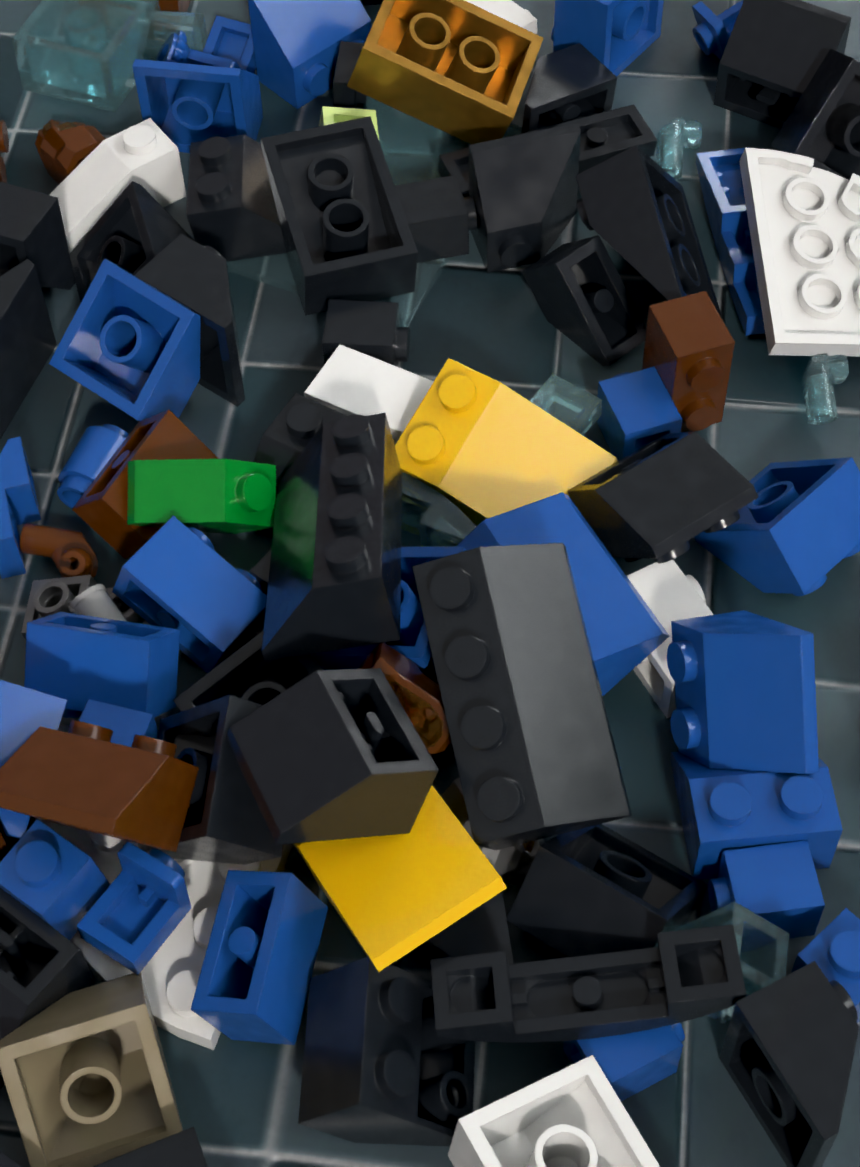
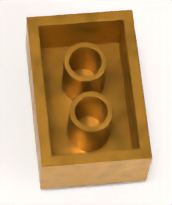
[347,0,544,144]

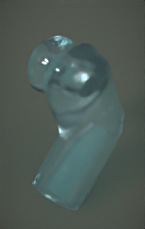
[656,117,702,180]
[802,353,849,425]

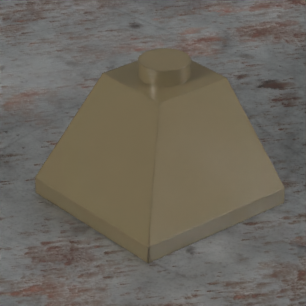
[0,972,183,1167]

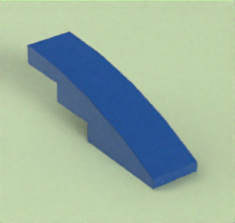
[696,147,765,336]

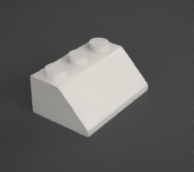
[448,1055,660,1167]

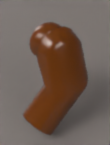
[20,523,98,578]

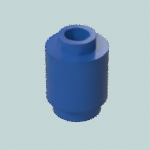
[57,424,129,509]

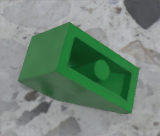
[127,459,276,534]

